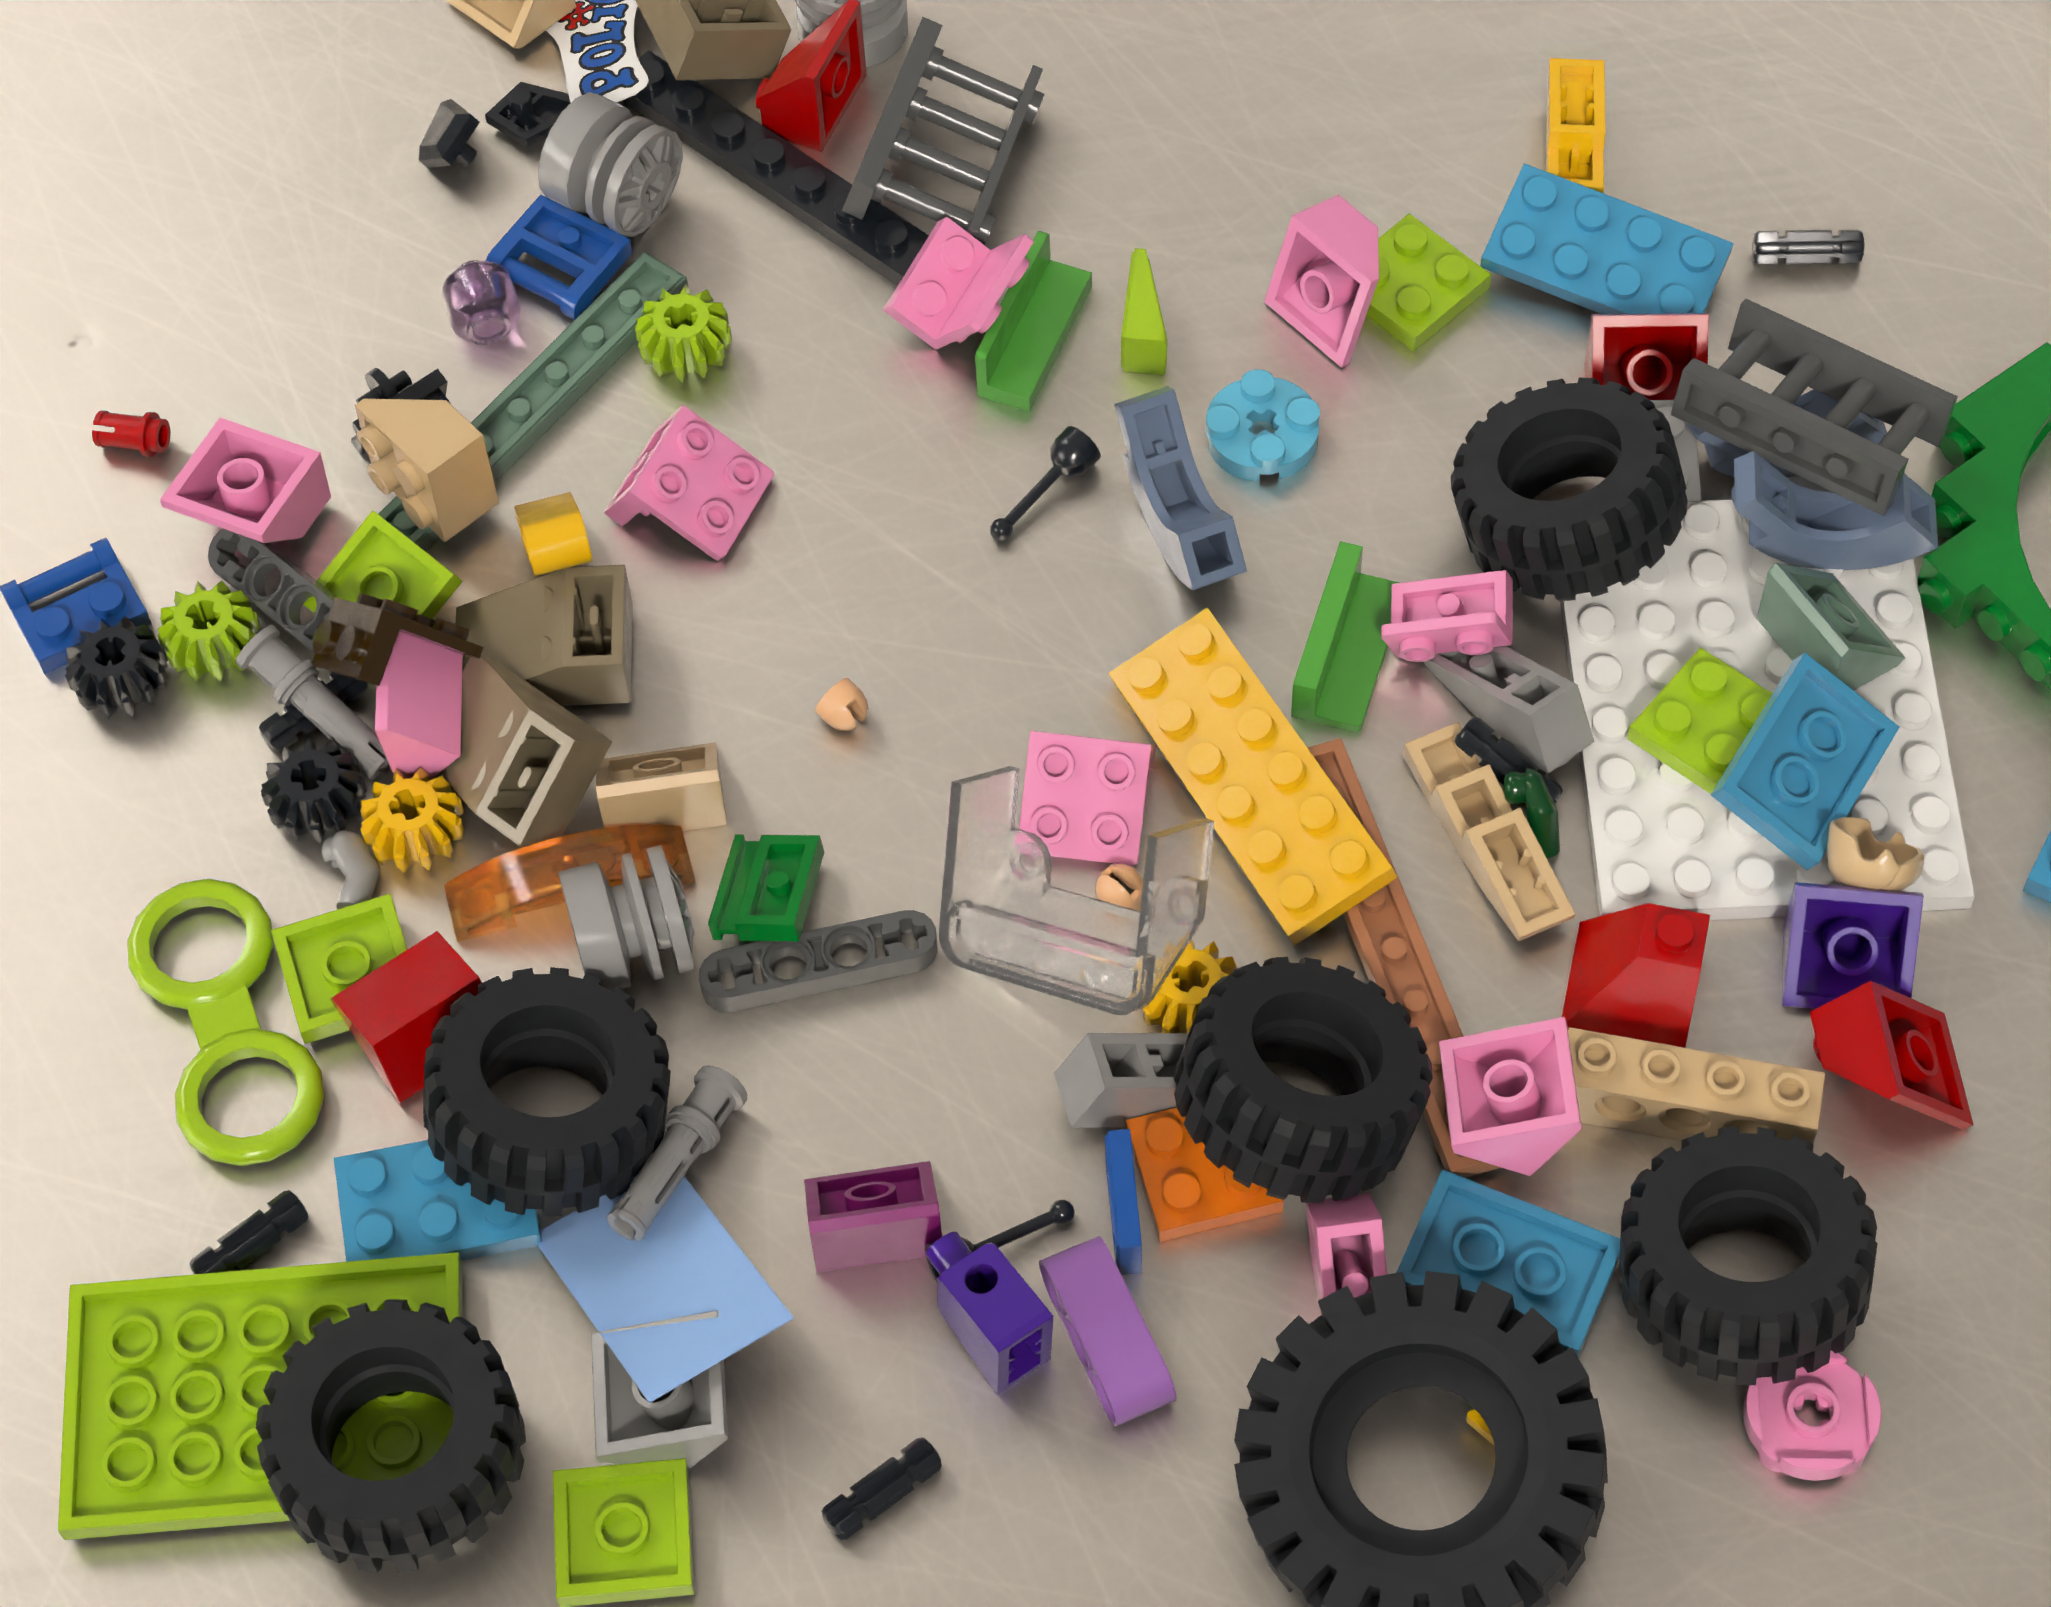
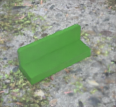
[975,231,1092,412]
[1291,541,1400,732]

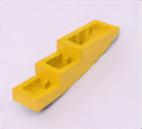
[1545,58,1606,193]

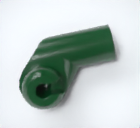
[1504,768,1560,858]

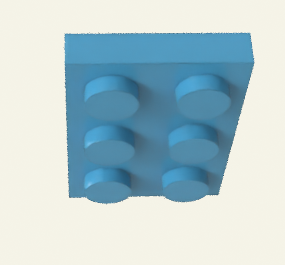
[1711,653,1900,870]
[334,1140,542,1262]
[1396,1169,1620,1357]

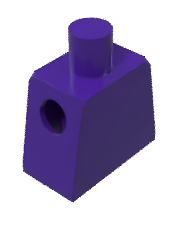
[926,1231,1054,1395]

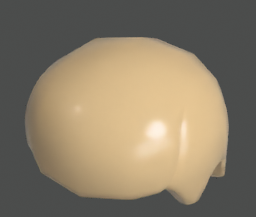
[1827,817,1924,891]

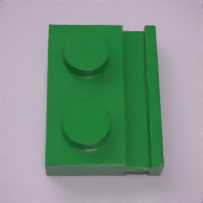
[708,834,824,942]

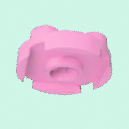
[1743,1351,1881,1481]

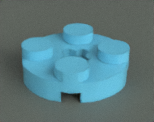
[1206,369,1320,481]

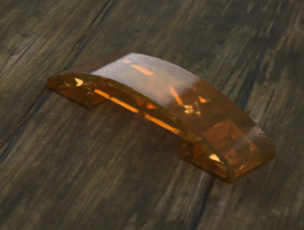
[444,825,696,942]

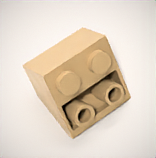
[354,399,499,542]

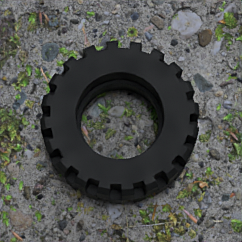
[1451,377,1688,601]
[1174,956,1433,1203]
[423,967,671,1217]
[1619,1126,1878,1385]
[256,1300,526,1573]

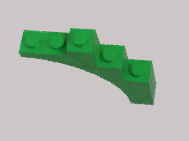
[1917,342,2051,690]

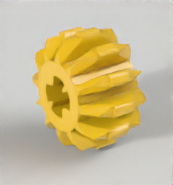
[360,767,464,873]
[1137,935,1237,1034]

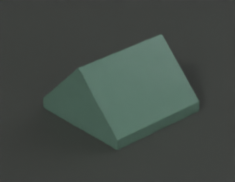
[1757,563,1906,690]

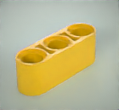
[514,492,593,576]

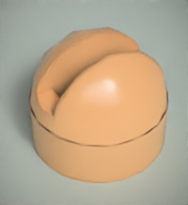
[815,678,869,731]
[1095,863,1145,918]

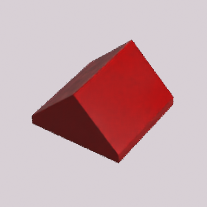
[1584,313,1709,400]
[330,931,482,1104]

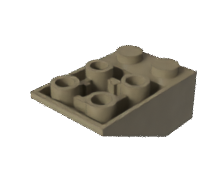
[635,0,792,80]
[456,564,633,706]
[440,651,612,846]

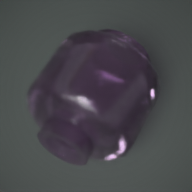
[442,260,521,345]

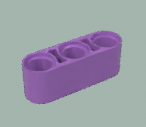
[1039,1236,1177,1427]

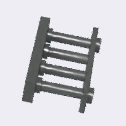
[842,17,1044,245]
[1671,298,1958,516]

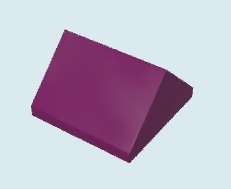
[804,1161,942,1273]

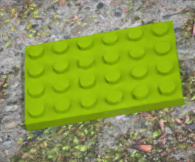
[58,1252,463,1540]

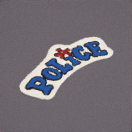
[546,0,649,103]

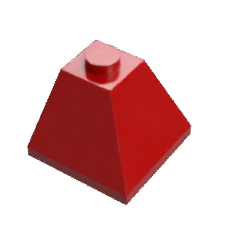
[756,0,867,152]
[1562,903,1710,1048]
[1810,981,1974,1130]

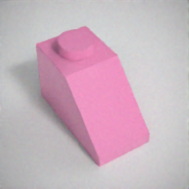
[1306,1193,1387,1315]

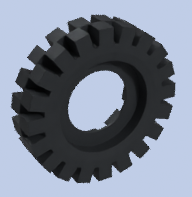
[1234,1271,1608,1607]

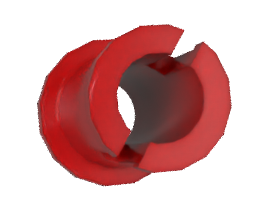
[92,410,171,457]

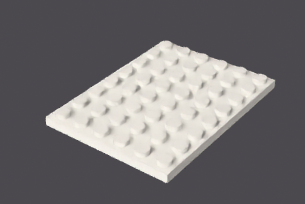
[1560,500,1975,920]

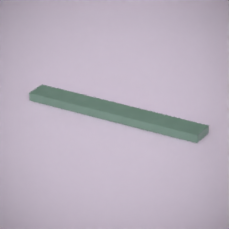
[378,251,689,551]

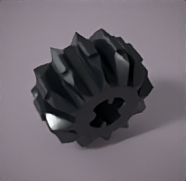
[65,616,168,719]
[261,738,367,844]

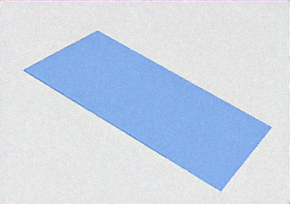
[536,1176,794,1403]

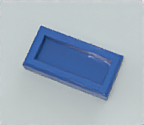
[1105,1129,1142,1275]

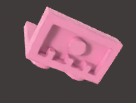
[883,217,1034,350]
[604,405,774,561]
[1017,731,1156,866]

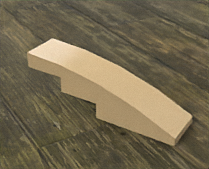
[1402,722,1576,941]

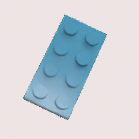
[1480,163,1734,314]

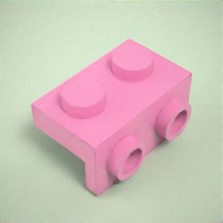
[1381,570,1513,662]

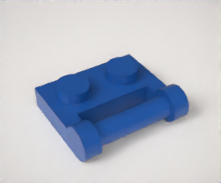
[484,194,633,320]
[0,537,152,675]

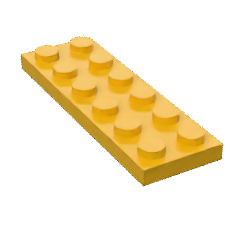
[1108,608,1398,946]

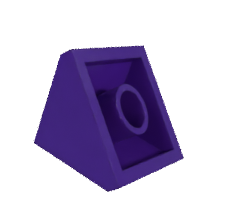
[1781,882,1924,1009]

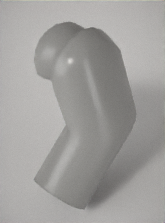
[322,830,380,909]

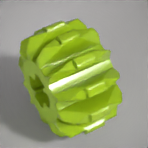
[635,284,732,383]
[157,580,261,682]

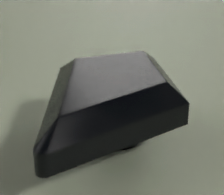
[485,82,571,147]
[419,99,480,168]

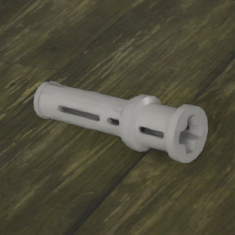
[235,625,389,780]
[607,1065,747,1241]

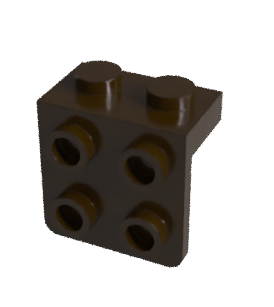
[312,593,484,686]

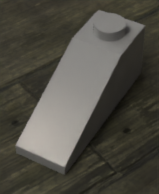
[1424,646,1594,773]
[1054,1033,1188,1128]

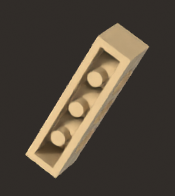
[1568,1027,1825,1144]

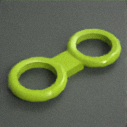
[127,878,324,1166]

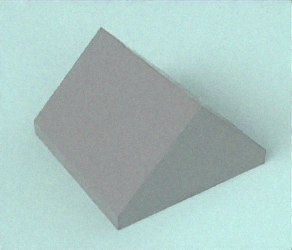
[591,1310,729,1469]

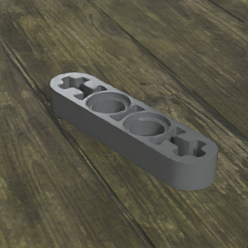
[208,529,338,653]
[699,910,938,1013]

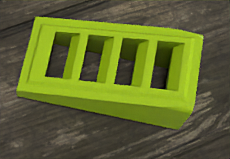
[1121,248,1167,375]

